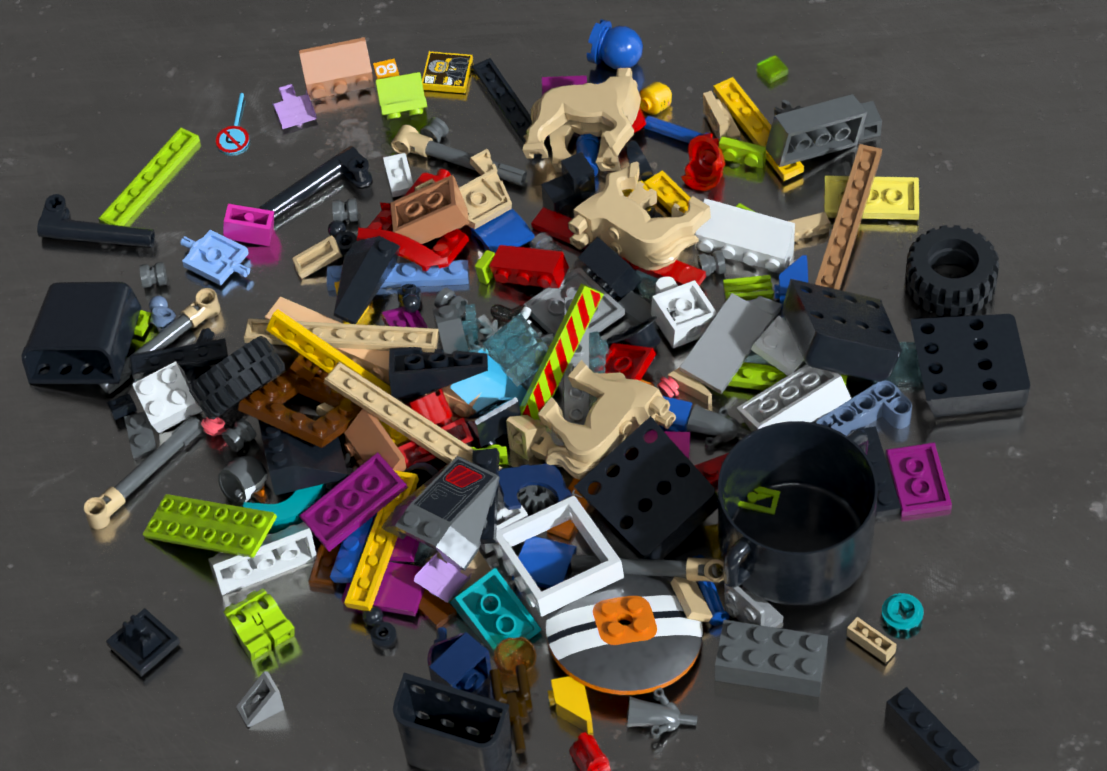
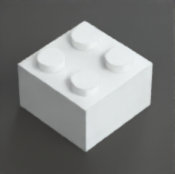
[132,362,203,433]

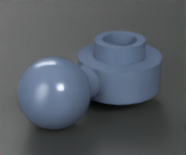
[149,296,176,329]

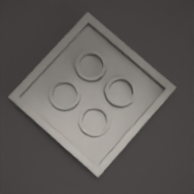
[523,267,625,339]

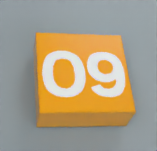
[373,58,400,79]

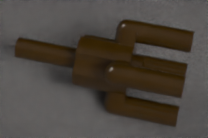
[489,664,533,753]

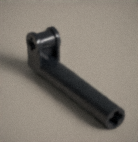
[259,146,372,219]
[37,194,155,248]

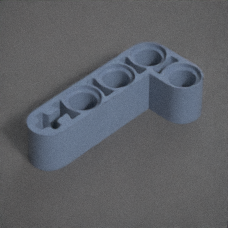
[816,380,912,436]

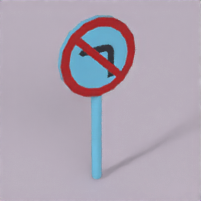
[216,93,249,154]

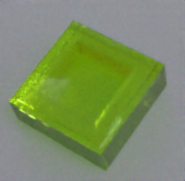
[757,55,788,83]

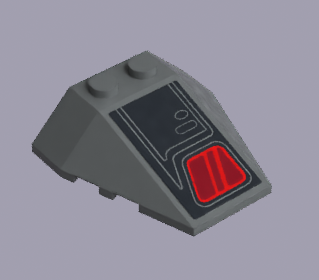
[382,456,500,571]

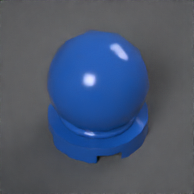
[587,19,643,70]

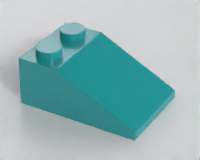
[450,568,542,661]

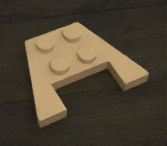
[415,149,512,230]

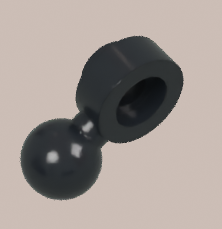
[328,220,357,255]
[397,284,422,313]
[363,605,397,650]

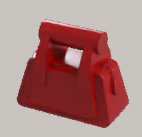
[569,732,611,771]

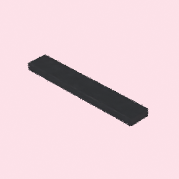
[471,58,552,160]

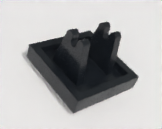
[106,608,180,677]

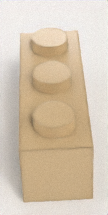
[788,212,830,241]
[846,617,897,663]

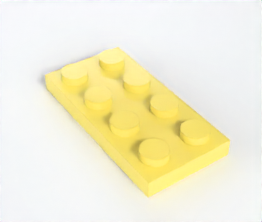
[824,176,919,220]

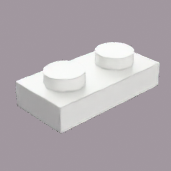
[383,153,413,197]

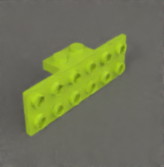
[143,494,277,558]

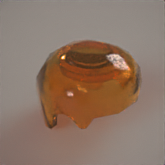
[493,637,537,677]

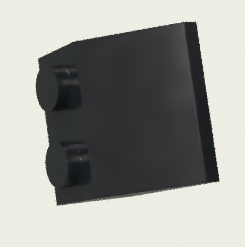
[464,397,521,449]

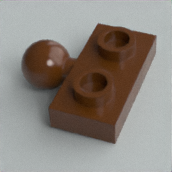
[290,354,329,385]

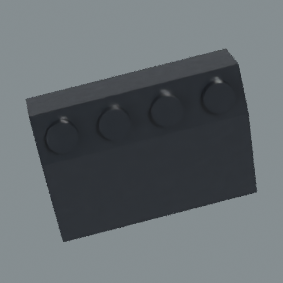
[258,413,348,495]

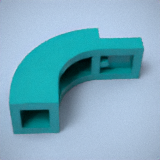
[243,484,327,534]

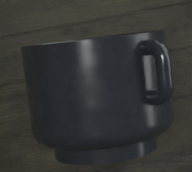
[718,421,878,605]

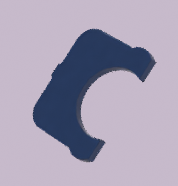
[498,464,572,510]

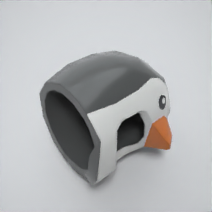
[218,456,268,507]

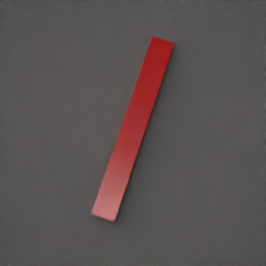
[531,207,706,286]

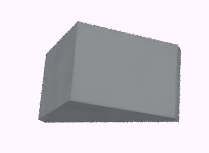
[236,671,284,727]

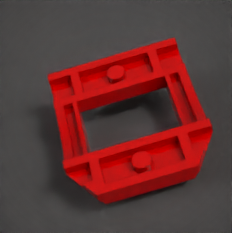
[357,202,469,271]

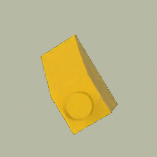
[547,676,593,733]

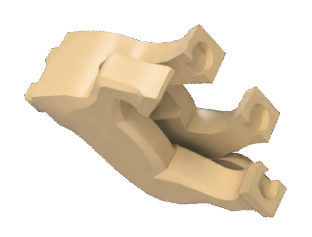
[523,68,641,172]
[568,161,711,270]
[530,360,676,480]

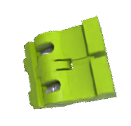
[223,588,295,662]

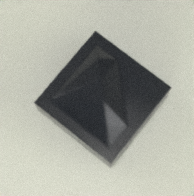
[107,394,138,420]

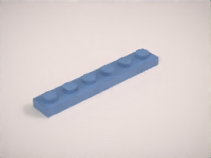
[327,260,469,291]

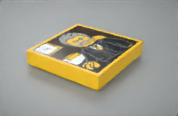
[422,51,473,93]

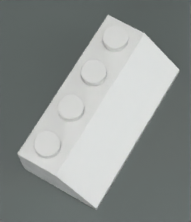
[695,199,795,273]
[737,364,851,432]
[208,522,316,596]

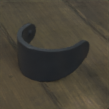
[626,141,654,181]

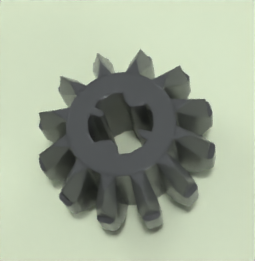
[518,485,558,514]

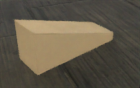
[668,367,712,405]

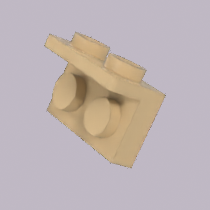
[703,91,740,142]

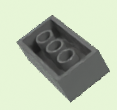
[766,94,867,167]
[715,620,828,697]

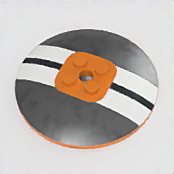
[546,574,703,695]

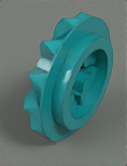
[882,593,924,632]

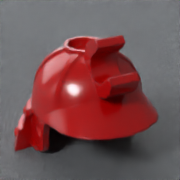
[681,133,725,191]

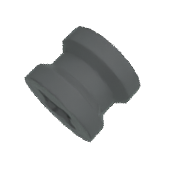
[420,117,449,143]

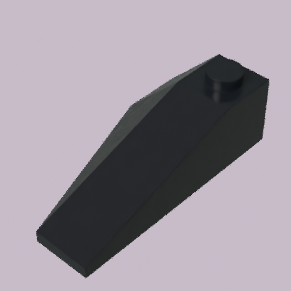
[333,236,400,324]
[389,347,488,400]

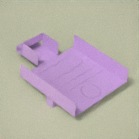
[272,84,317,129]
[414,552,472,603]

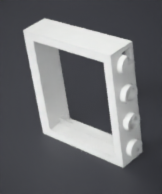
[492,495,624,617]

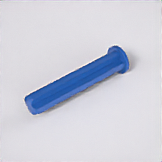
[644,116,708,143]
[692,555,730,626]

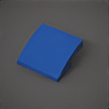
[470,208,535,253]
[512,536,577,589]

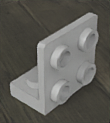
[724,584,783,628]

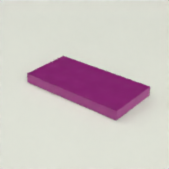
[299,452,408,552]

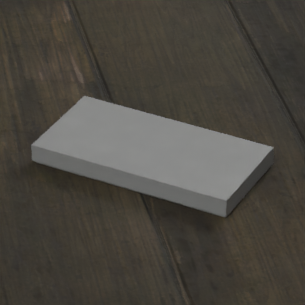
[680,293,773,394]

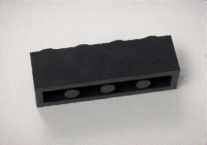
[885,687,980,771]

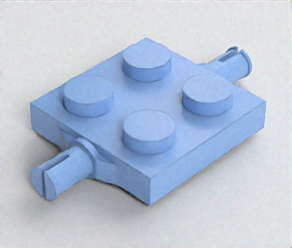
[181,230,250,285]

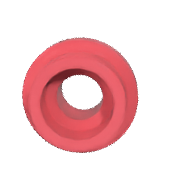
[657,376,679,398]
[201,417,225,436]

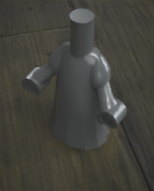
[687,404,752,450]
[626,687,697,739]

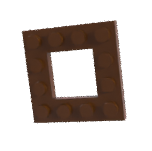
[238,369,363,448]

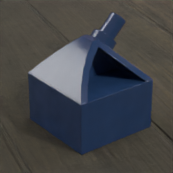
[427,627,491,702]

